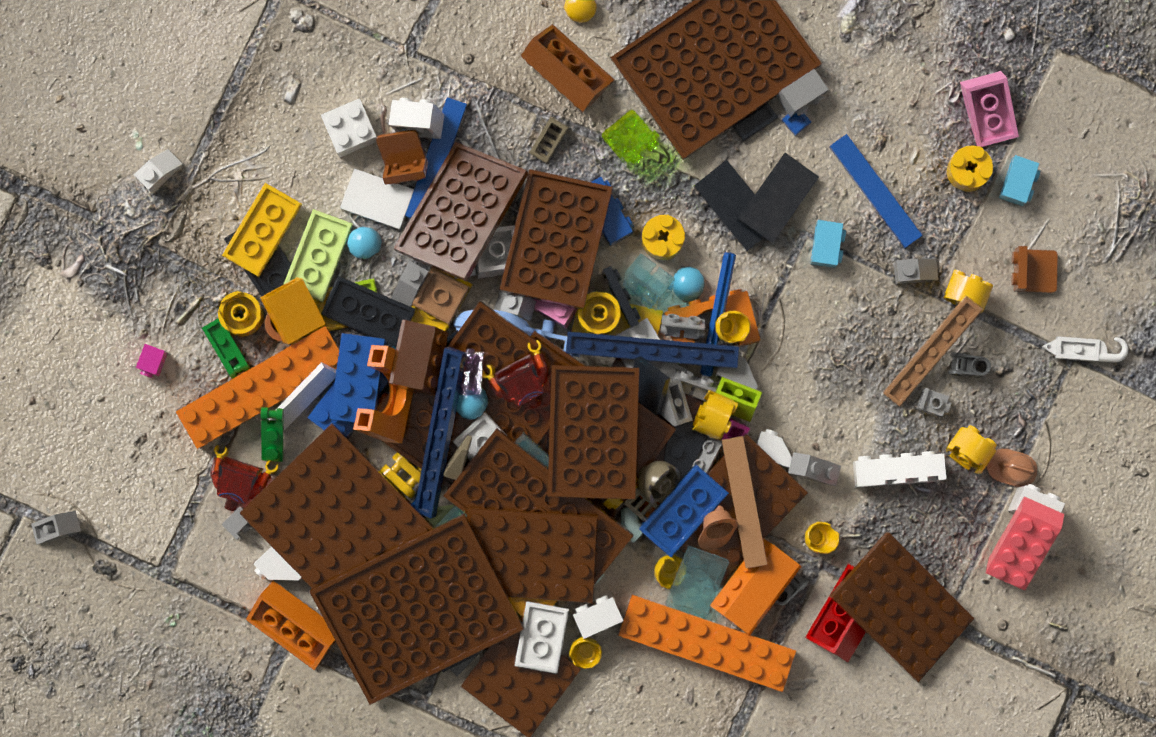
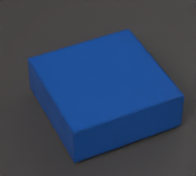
[781,113,811,136]

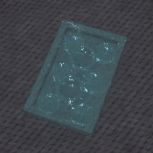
[665,546,729,620]

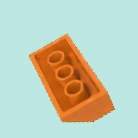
[710,537,802,635]
[246,580,336,670]

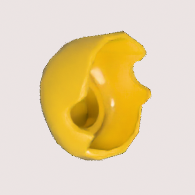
[564,0,597,23]
[716,311,751,343]
[805,522,839,554]
[654,555,687,589]
[569,637,602,669]

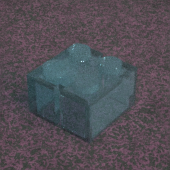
[623,253,675,311]

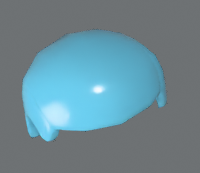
[347,227,382,259]
[673,266,705,302]
[456,384,488,420]

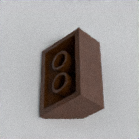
[389,320,448,395]

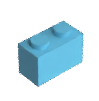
[999,155,1041,206]
[810,220,846,268]

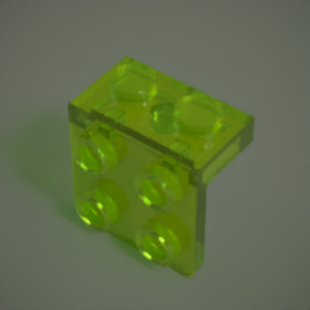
[602,110,660,167]

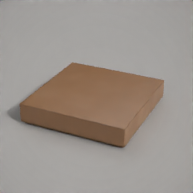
[412,267,470,325]

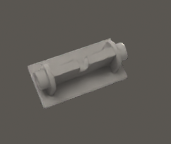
[661,314,705,339]
[673,369,716,401]
[690,436,724,473]

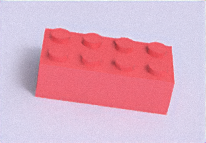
[986,496,1064,590]

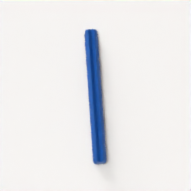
[700,252,736,377]

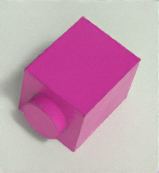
[136,344,168,378]
[722,418,750,440]

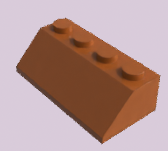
[521,24,615,112]

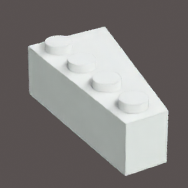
[853,451,946,488]

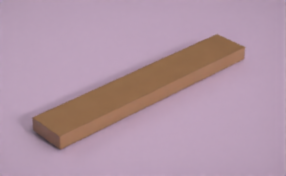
[883,295,983,406]
[722,436,767,568]

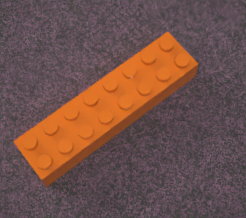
[176,326,339,449]
[618,595,796,692]

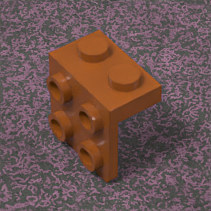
[376,130,428,185]
[1011,246,1058,293]

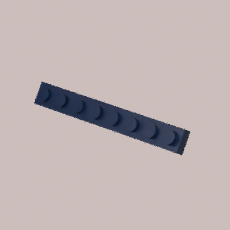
[566,332,739,369]
[415,347,467,518]

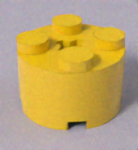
[947,146,993,192]
[642,215,685,260]
[943,270,993,313]
[218,291,264,337]
[578,292,621,335]
[693,390,738,440]
[945,425,997,474]

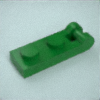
[202,318,251,379]
[261,407,284,462]

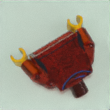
[480,340,548,409]
[210,445,278,511]

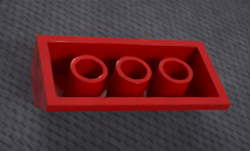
[805,564,866,662]

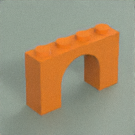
[664,289,760,347]
[353,345,413,444]

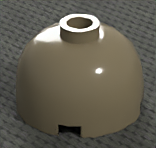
[638,461,680,505]

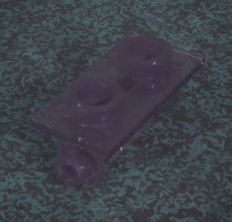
[460,349,484,395]

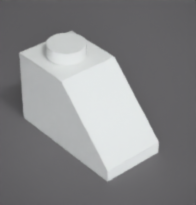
[134,149,183,194]
[757,429,792,469]
[254,547,302,580]

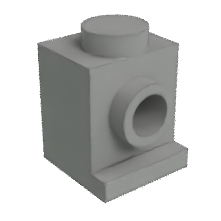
[916,388,951,418]
[221,506,252,540]

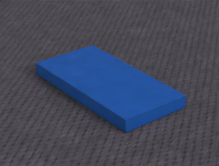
[639,464,729,557]

